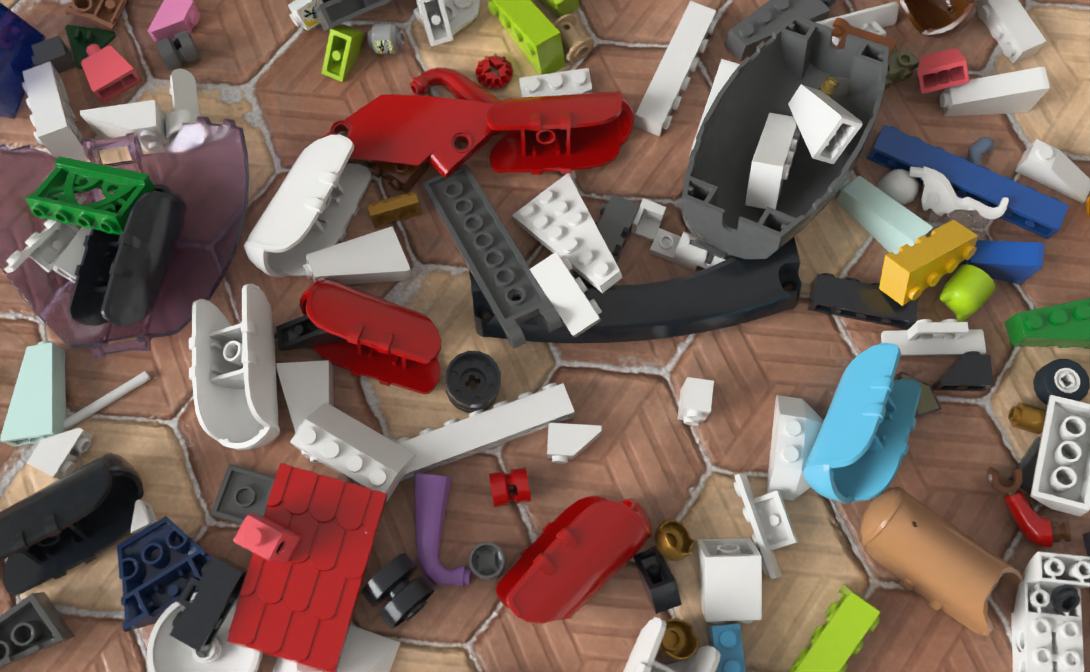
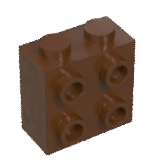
[367,161,431,193]

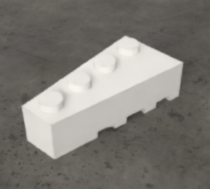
[22,61,90,161]

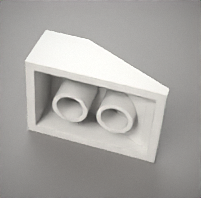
[80,100,173,153]

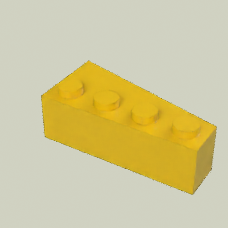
[879,219,978,306]

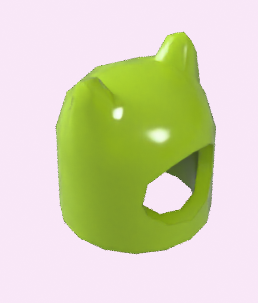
[940,264,996,322]

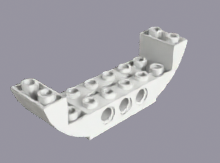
[1011,552,1090,672]

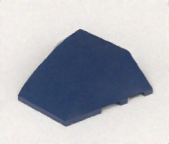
[117,516,212,632]

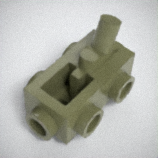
[884,45,919,90]

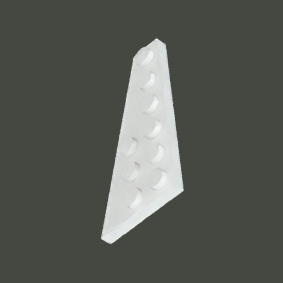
[512,173,623,293]

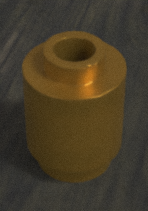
[1008,402,1047,434]

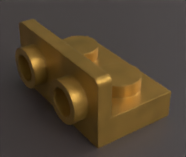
[368,191,422,228]

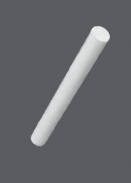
[63,371,151,431]

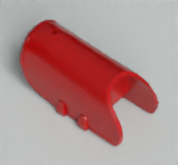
[486,90,634,175]
[300,278,442,394]
[495,496,652,624]

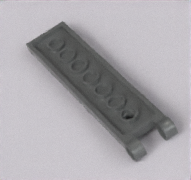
[422,164,562,349]

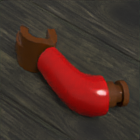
[987,466,1071,548]

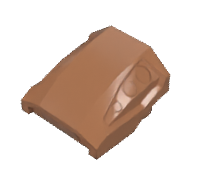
[65,0,128,31]

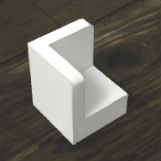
[630,198,666,241]

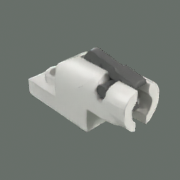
[649,228,729,270]

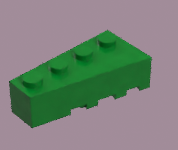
[1004,298,1090,349]

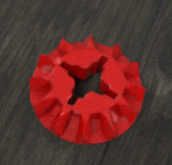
[476,53,513,90]

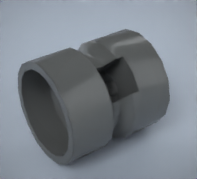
[155,29,201,71]
[469,542,506,581]

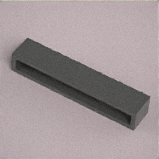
[314,0,392,31]

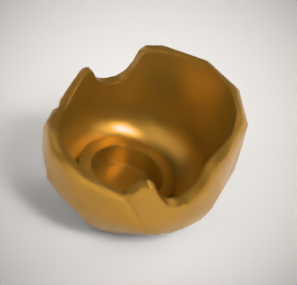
[654,519,695,561]
[658,618,699,662]

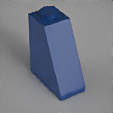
[961,240,1045,285]

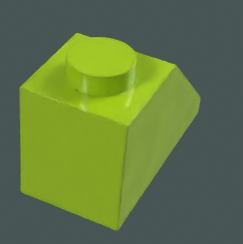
[321,24,364,82]

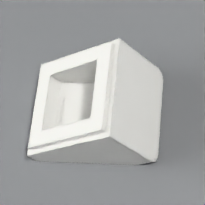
[131,499,157,534]

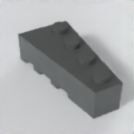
[573,194,640,284]
[0,592,75,668]

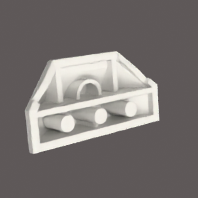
[766,395,824,501]

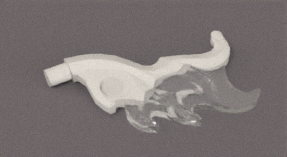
[909,166,1009,241]

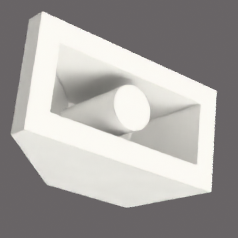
[416,0,453,46]
[547,423,602,464]

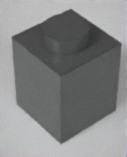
[31,35,75,73]

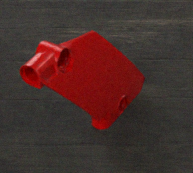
[322,94,496,179]

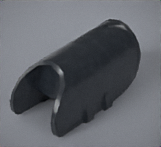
[68,184,187,327]
[0,453,144,596]

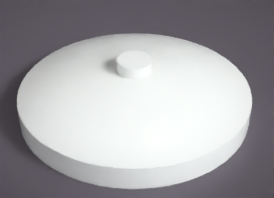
[147,592,262,672]

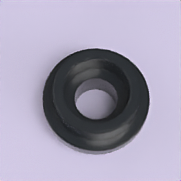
[1050,584,1080,612]

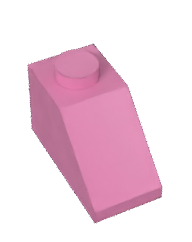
[148,0,200,44]

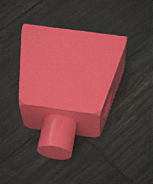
[81,44,142,104]
[917,48,970,94]
[233,512,301,563]

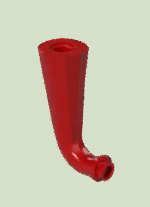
[410,67,504,136]

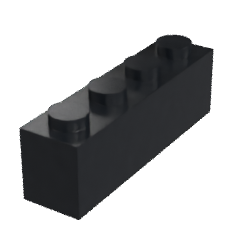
[808,273,918,330]

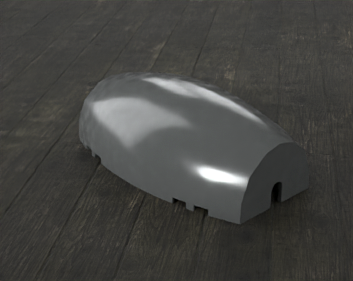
[682,16,889,259]

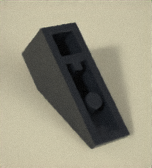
[276,315,346,351]

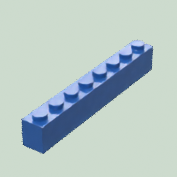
[866,124,1069,239]

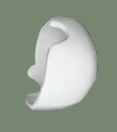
[877,169,919,205]

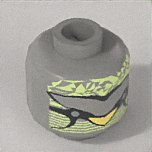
[368,23,404,55]

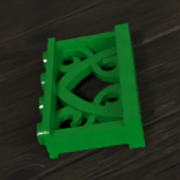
[25,157,156,235]

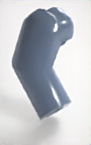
[968,137,995,166]

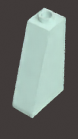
[836,175,933,255]
[0,341,66,447]

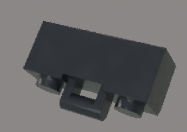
[170,557,247,652]

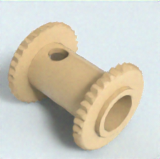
[553,14,594,63]

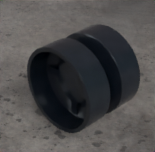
[361,553,436,629]

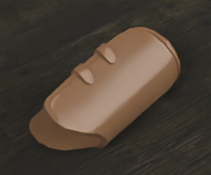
[860,486,1023,636]

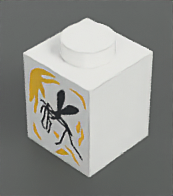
[288,0,324,31]

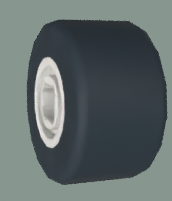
[1033,359,1090,405]

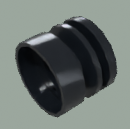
[446,351,501,413]

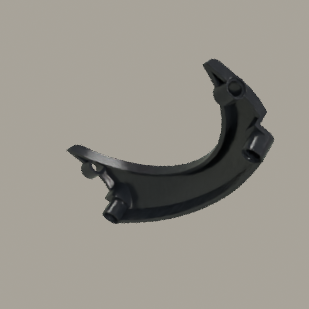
[469,237,802,343]

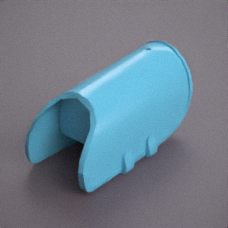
[803,343,922,504]

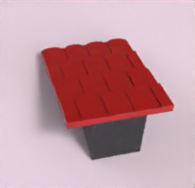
[227,463,387,672]

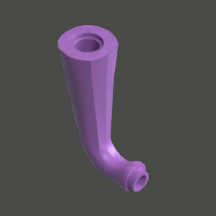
[414,473,472,587]

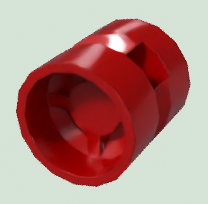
[489,467,531,508]

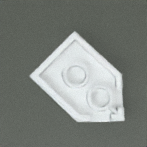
[413,0,480,36]

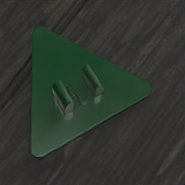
[65,25,116,69]

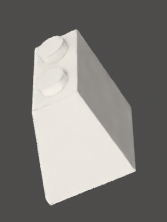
[697,538,762,624]

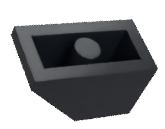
[932,351,994,391]
[633,547,682,614]

